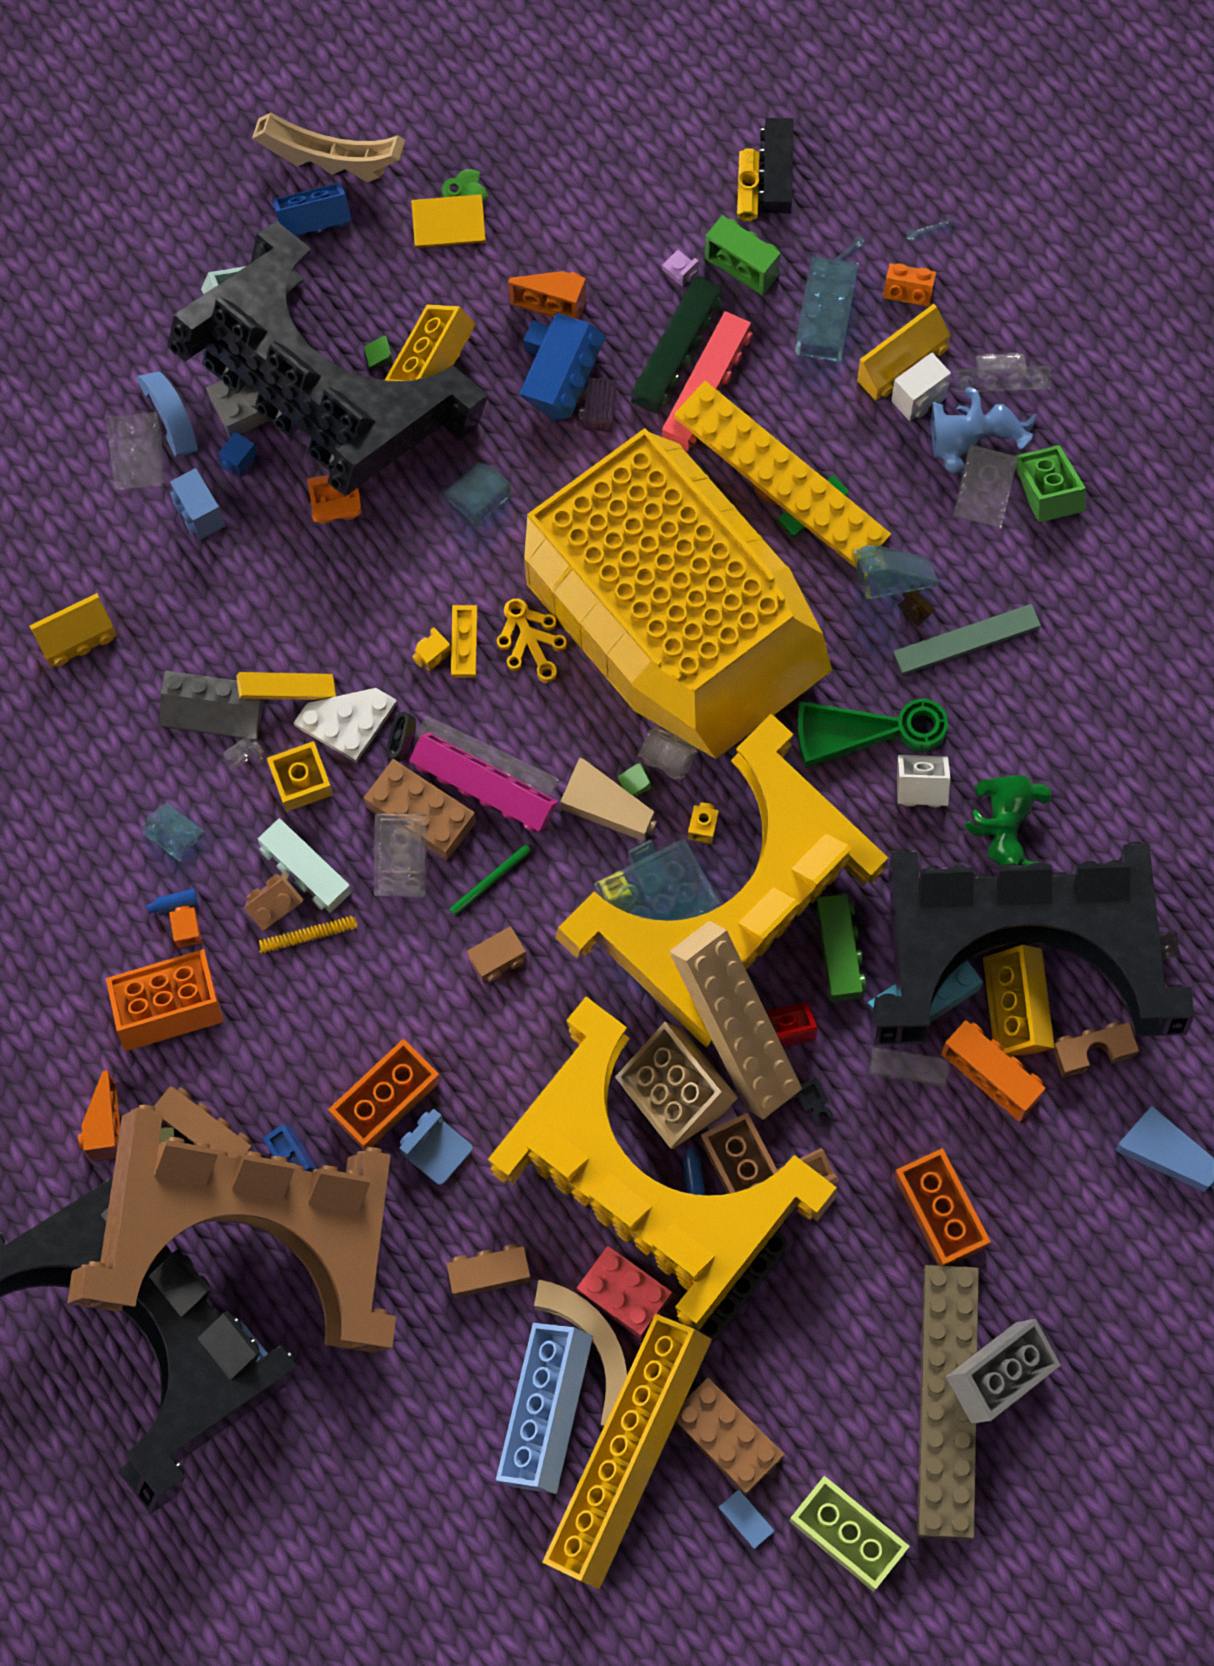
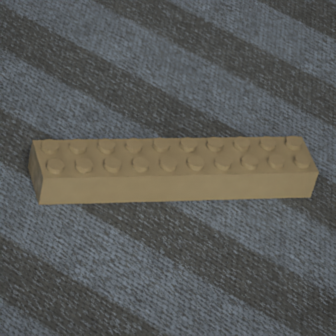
[917,1265,978,1541]

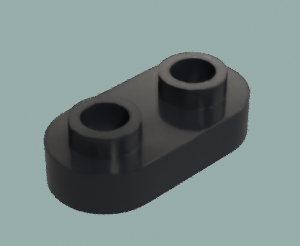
[386,712,416,762]

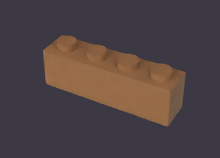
[154,1086,255,1158]

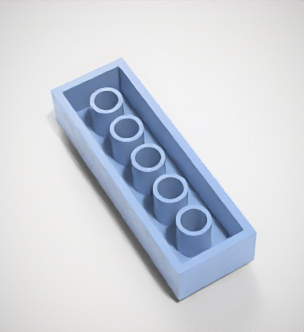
[496,1323,593,1494]

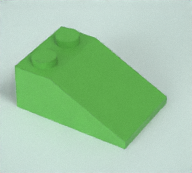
[1014,445,1086,522]

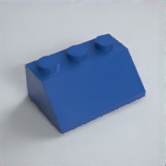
[272,182,352,238]

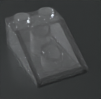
[106,412,163,490]
[374,814,427,897]

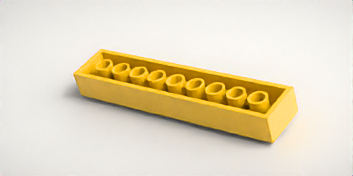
[542,1314,712,1589]

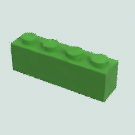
[816,894,866,1002]

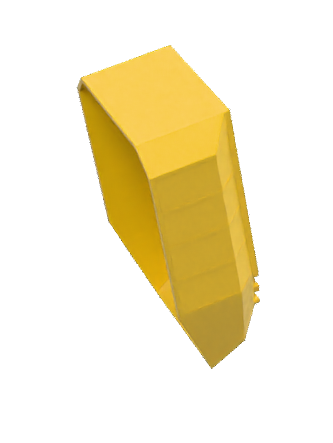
[524,428,832,759]

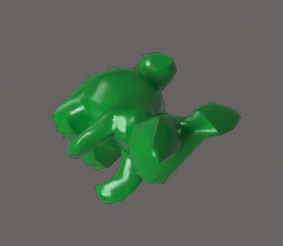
[965,775,1052,866]

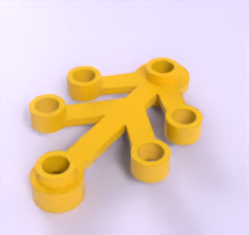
[496,599,567,683]

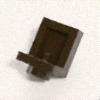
[898,582,935,627]

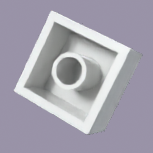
[891,353,951,421]

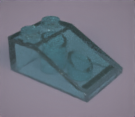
[854,545,939,599]

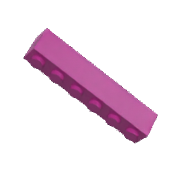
[409,732,559,832]

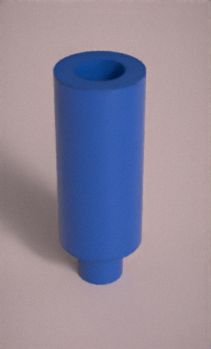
[146,888,199,916]
[683,1148,705,1195]

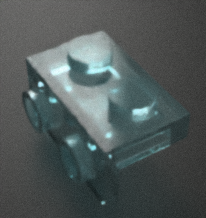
[143,802,204,861]

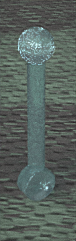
[906,218,954,240]
[826,236,863,271]

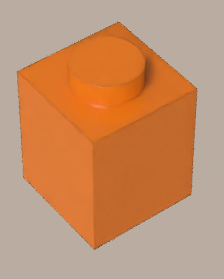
[169,906,202,948]

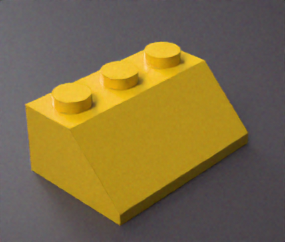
[30,593,118,668]

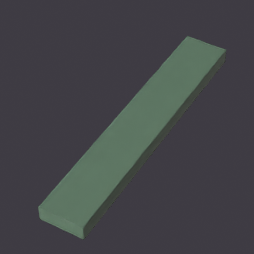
[893,604,1041,676]

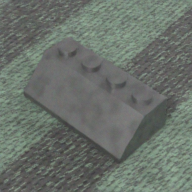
[159,670,266,741]

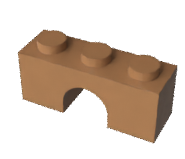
[1052,1021,1139,1078]

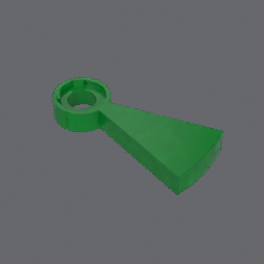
[798,699,948,769]

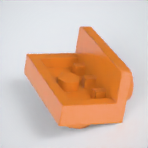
[883,263,936,306]

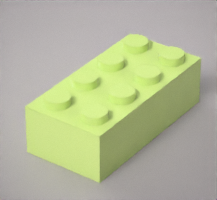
[789,1476,910,1592]

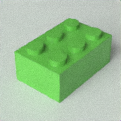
[705,215,781,296]

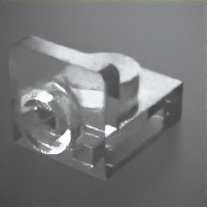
[222,736,264,768]

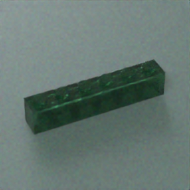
[631,275,723,414]

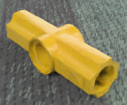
[737,148,760,221]

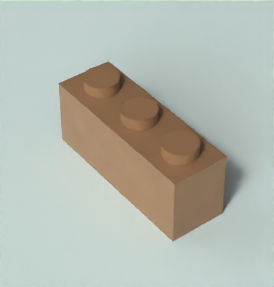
[446,1244,531,1298]

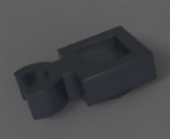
[795,1077,833,1127]

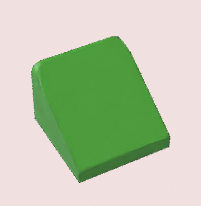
[364,336,393,369]
[618,763,651,796]

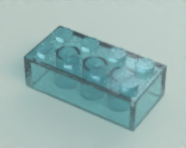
[795,256,859,362]

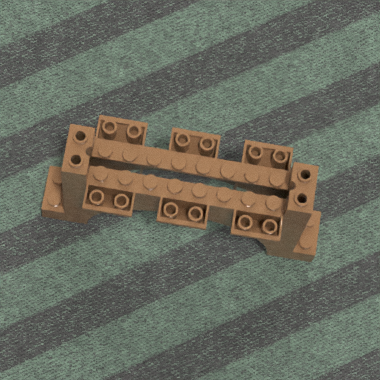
[67,1105,396,1353]

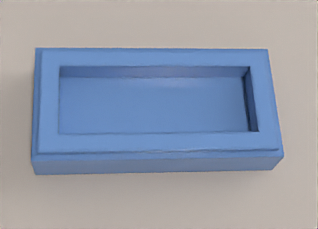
[719,1490,774,1549]

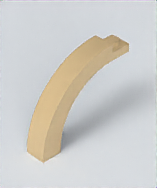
[534,1280,627,1429]

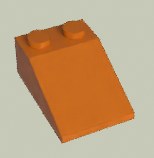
[508,271,587,320]
[78,1070,120,1162]

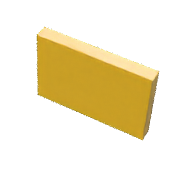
[411,194,486,248]

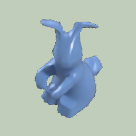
[931,387,1037,474]

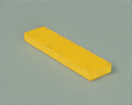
[236,672,336,700]

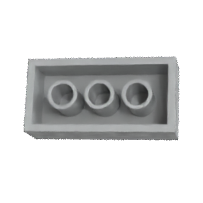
[206,381,269,437]
[946,1319,1061,1424]

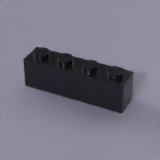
[759,118,794,214]

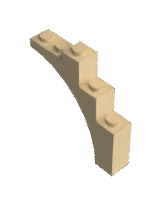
[252,113,405,183]

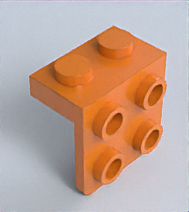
[307,475,362,524]

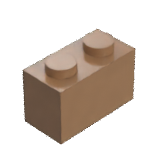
[466,926,527,983]

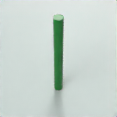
[449,844,532,916]

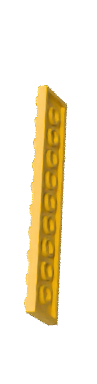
[673,381,891,571]

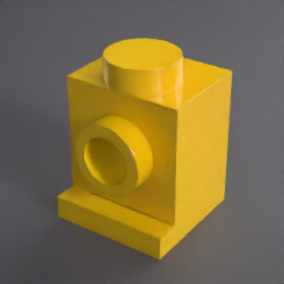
[412,627,451,672]
[688,803,719,844]

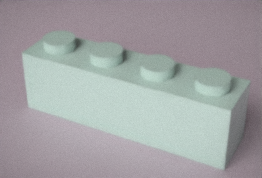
[258,818,352,913]

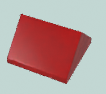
[766,1001,818,1047]

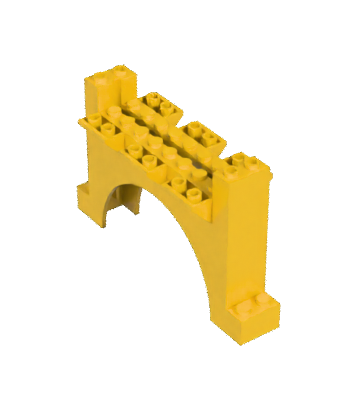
[555,714,888,1048]
[488,997,837,1331]

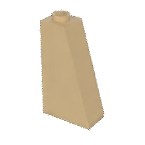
[560,758,657,842]

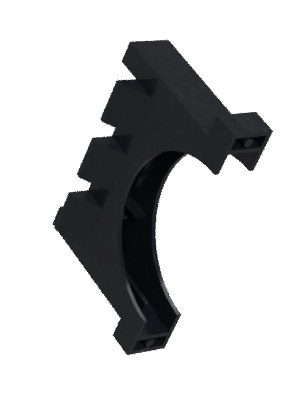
[168,220,488,497]
[872,841,1194,1045]
[0,1177,297,1515]

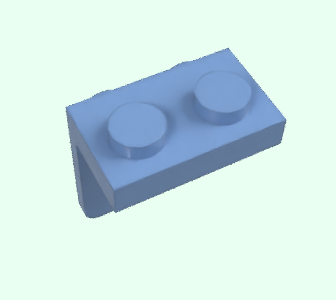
[399,1109,473,1185]

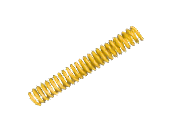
[259,916,357,954]

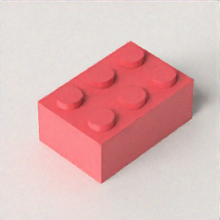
[576,1246,672,1340]

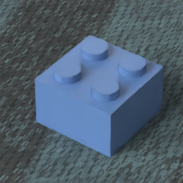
[169,468,225,540]

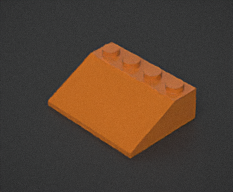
[106,949,224,1051]

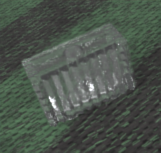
[638,725,699,779]

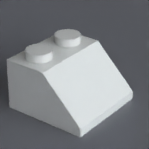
[897,755,950,807]

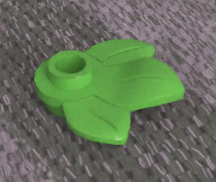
[442,169,489,201]

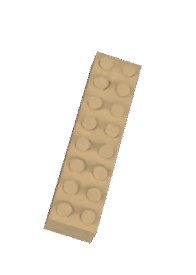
[669,921,802,1120]

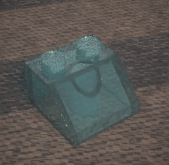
[443,462,511,526]

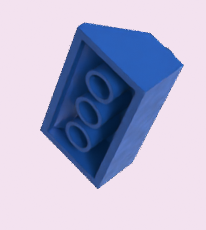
[519,313,606,421]

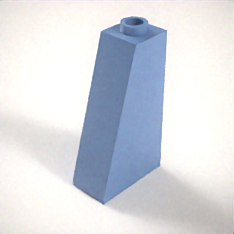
[1115,1106,1214,1192]

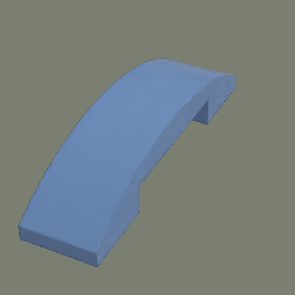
[136,371,198,457]

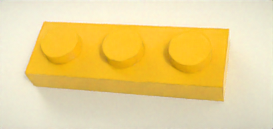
[451,605,478,678]

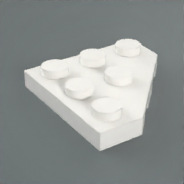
[294,688,397,763]

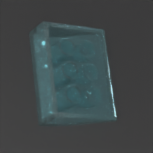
[594,838,720,921]

